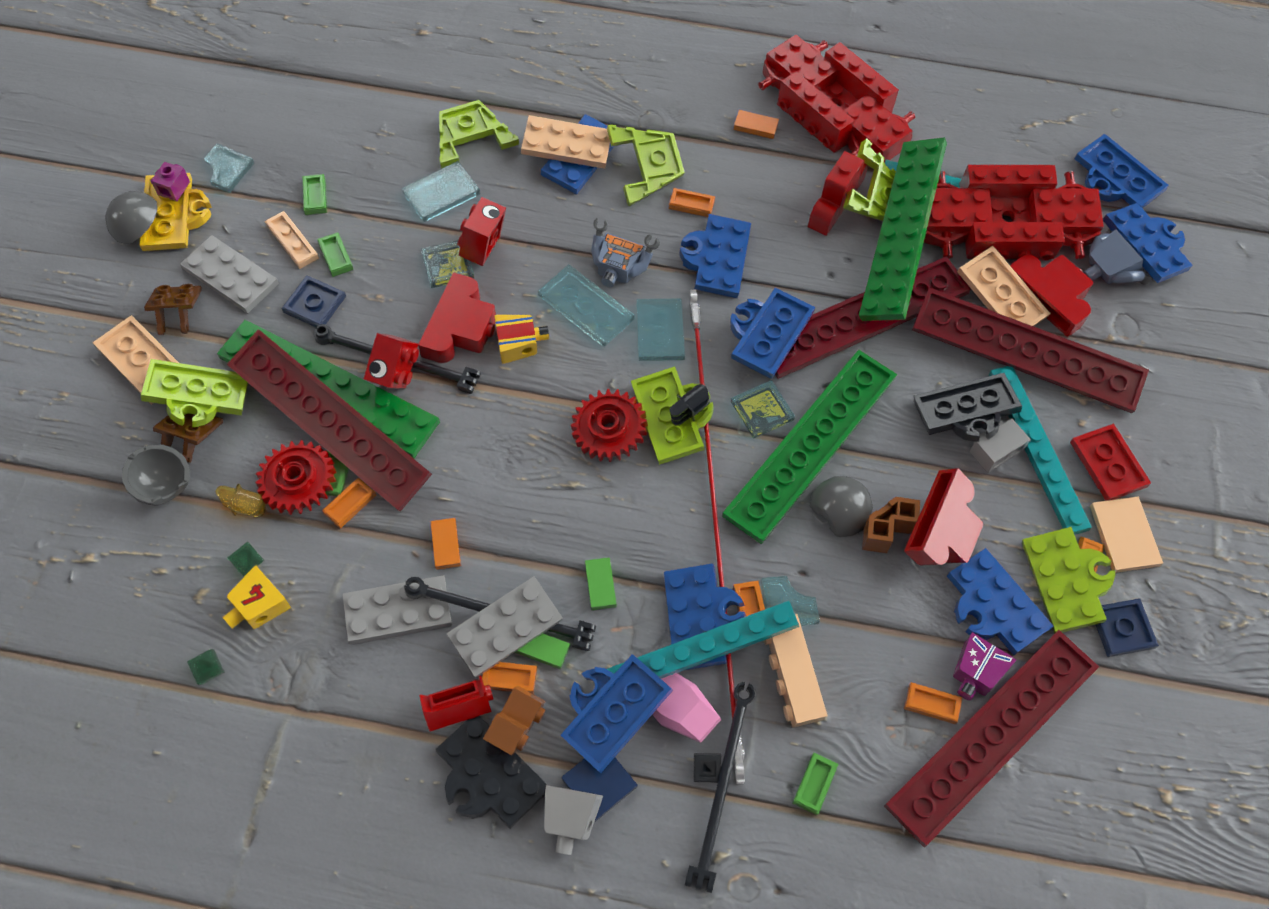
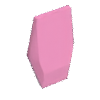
[652,673,721,743]

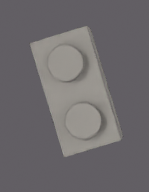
[970,419,1031,473]

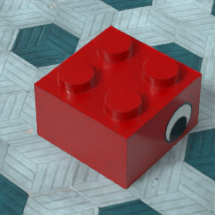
[457,197,506,266]
[363,333,419,388]

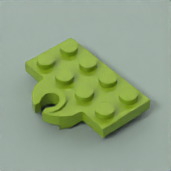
[141,359,248,427]
[631,366,714,465]
[1022,527,1115,634]

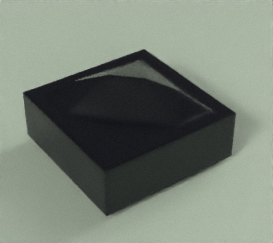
[693,753,721,783]

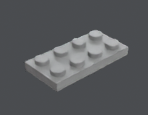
[180,235,279,314]
[343,575,452,645]
[446,576,563,678]

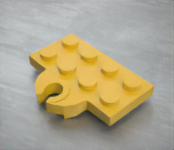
[140,173,212,251]

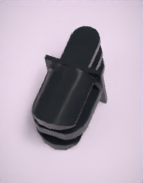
[670,384,710,426]

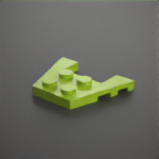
[439,100,519,168]
[607,125,685,206]
[843,139,896,221]

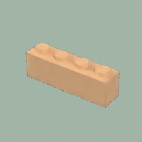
[764,614,828,728]

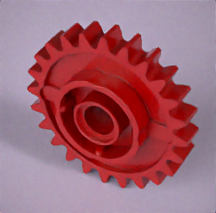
[571,389,648,462]
[255,440,337,515]

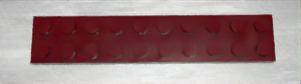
[775,256,971,379]
[912,288,1149,413]
[227,329,432,512]
[884,630,1099,848]

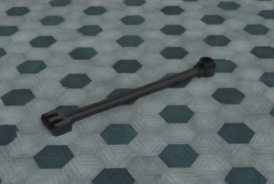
[313,324,481,394]
[404,577,596,651]
[684,682,755,893]

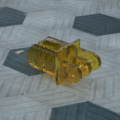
[215,484,266,517]

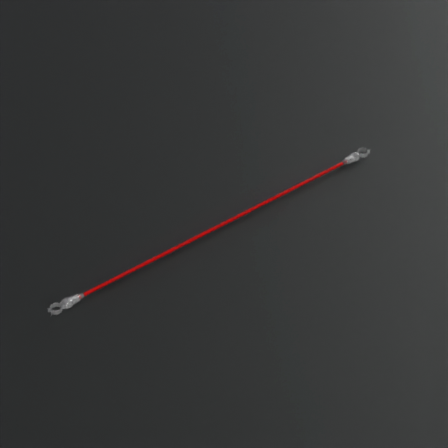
[689,289,745,784]

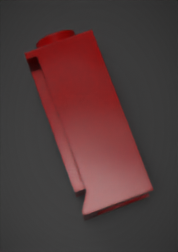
[419,676,494,732]

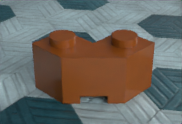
[862,497,920,553]
[483,686,546,755]

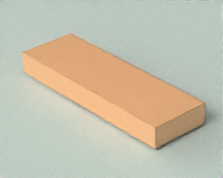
[265,211,319,269]

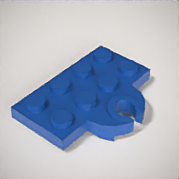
[541,114,614,195]
[1074,134,1169,208]
[1103,203,1193,283]
[679,214,751,298]
[730,288,815,379]
[947,548,1053,655]
[664,563,746,670]
[560,654,673,773]

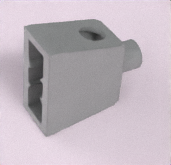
[544,785,603,855]

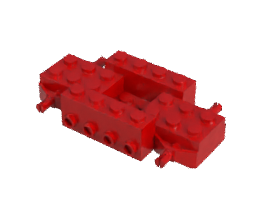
[758,35,915,163]
[924,165,1104,261]

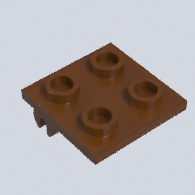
[144,284,202,335]
[153,413,223,463]

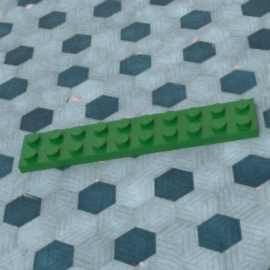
[859,137,947,321]
[217,320,440,459]
[722,350,897,545]

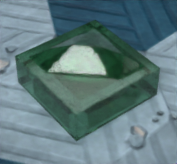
[227,541,264,577]
[187,649,225,685]

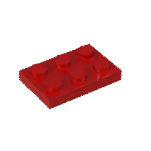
[1070,423,1151,501]

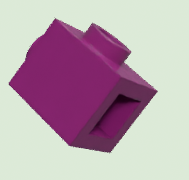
[151,162,190,201]

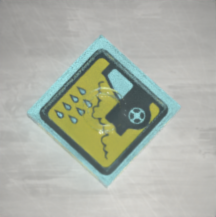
[421,240,475,288]
[731,380,795,439]

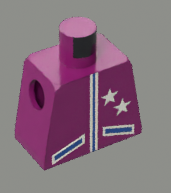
[953,632,1016,700]

